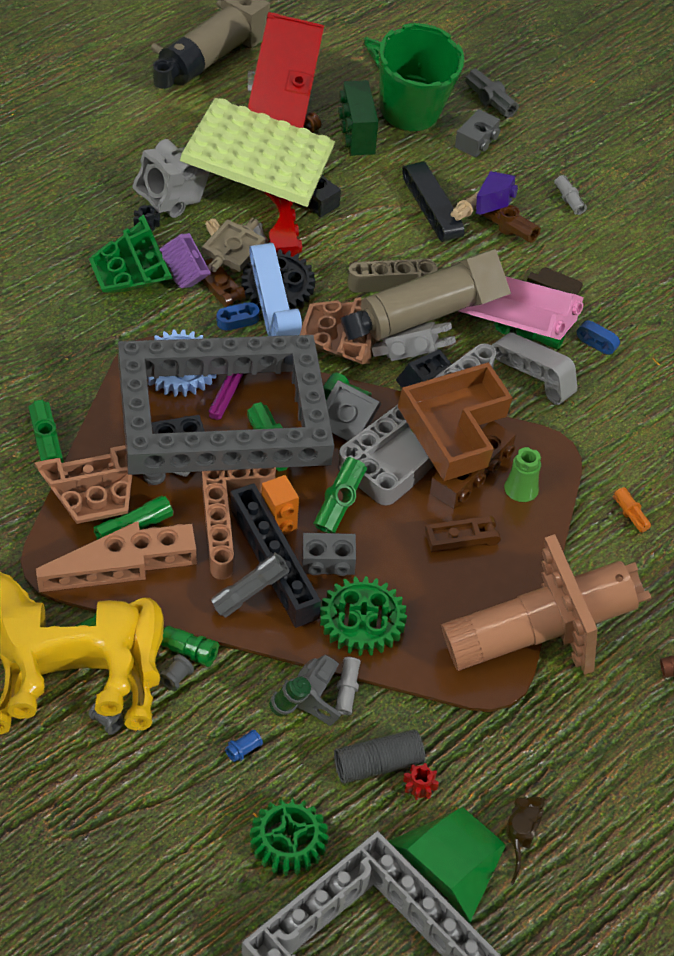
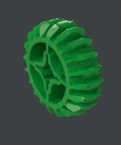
[250,797,329,877]

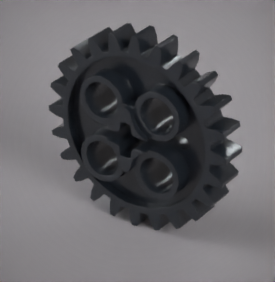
[241,249,316,310]

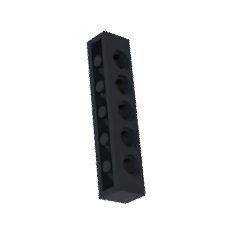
[231,483,321,628]

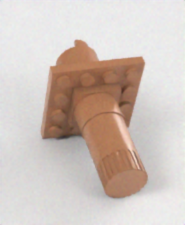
[441,534,652,675]

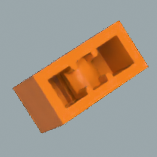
[261,475,299,534]

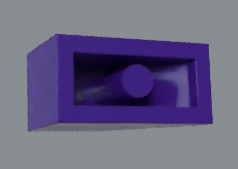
[476,171,518,215]

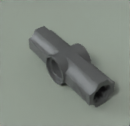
[465,68,519,118]

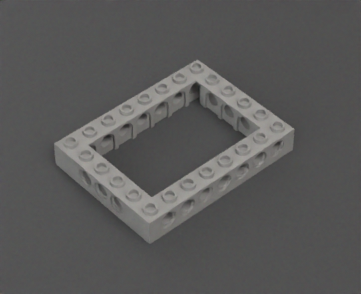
[242,831,500,956]

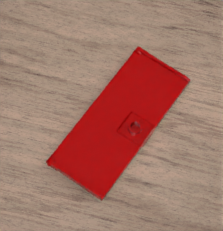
[248,12,324,128]

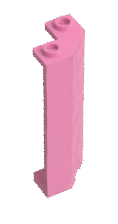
[459,276,584,340]

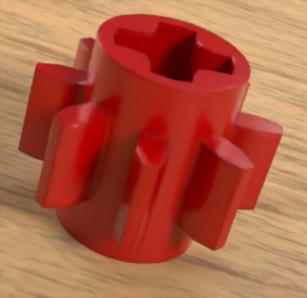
[403,763,439,800]

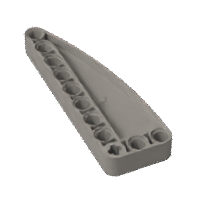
[338,344,496,505]

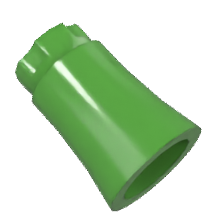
[504,447,541,502]

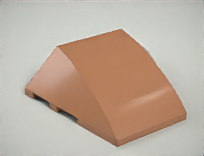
[300,297,377,364]
[34,445,132,524]

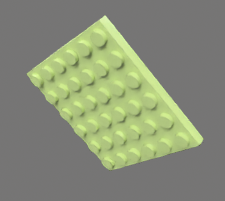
[180,98,335,207]

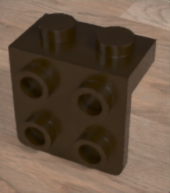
[527,267,583,295]

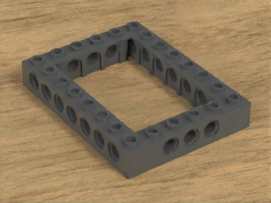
[118,335,334,475]

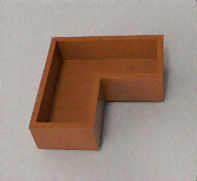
[398,362,513,481]

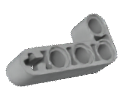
[492,332,577,405]

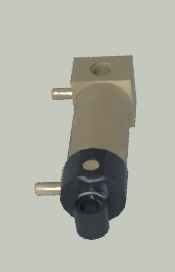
[151,0,270,89]

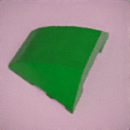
[89,214,173,293]
[388,807,506,924]

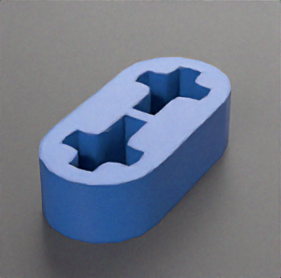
[217,302,260,331]
[576,320,620,355]

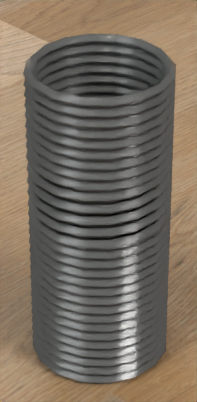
[334,729,425,784]

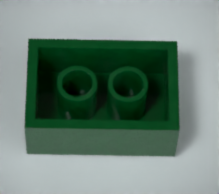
[338,80,378,156]

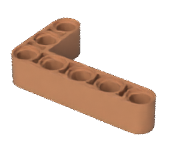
[202,467,276,580]

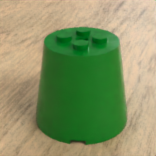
[379,23,464,131]

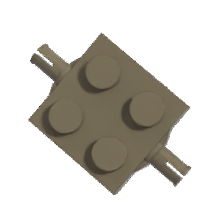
[202,218,265,272]

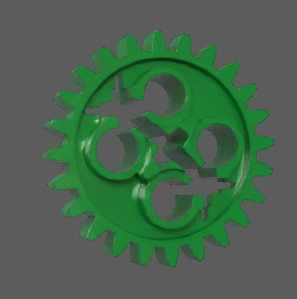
[320,576,407,656]

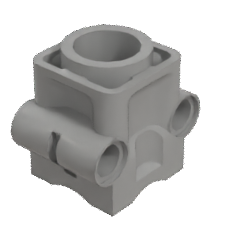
[132,139,209,218]

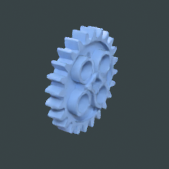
[147,329,216,397]

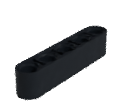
[402,161,465,242]

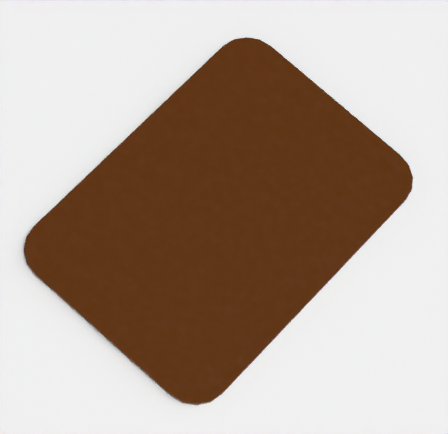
[20,335,582,712]

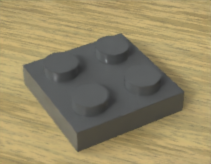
[326,380,381,441]

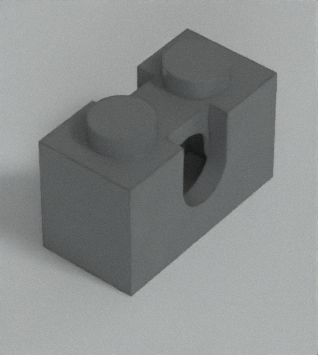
[455,109,500,157]

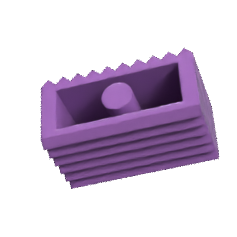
[160,233,211,288]

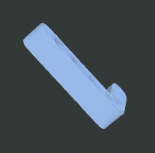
[249,243,302,336]

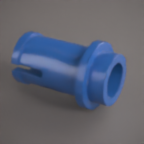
[225,729,263,762]

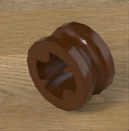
[303,112,321,133]

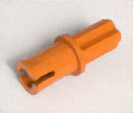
[613,487,651,533]

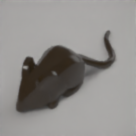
[506,797,546,885]

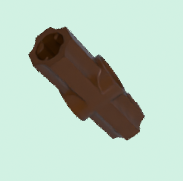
[481,205,541,243]

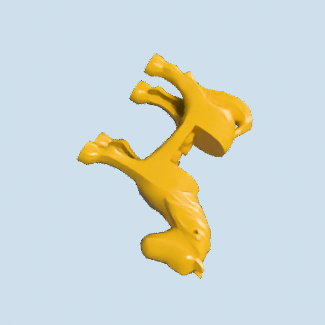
[0,571,164,735]

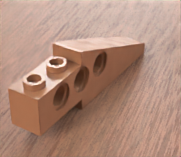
[36,522,197,592]

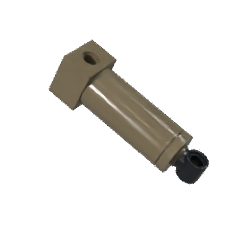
[340,249,511,341]

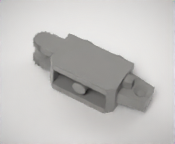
[372,322,456,361]

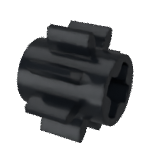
[133,205,160,232]

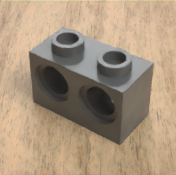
[302,533,356,576]

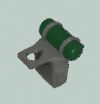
[269,655,341,726]

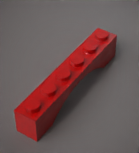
[261,190,302,257]

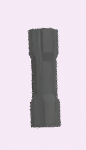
[211,552,289,618]

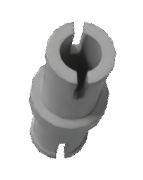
[554,175,587,215]
[335,657,361,715]

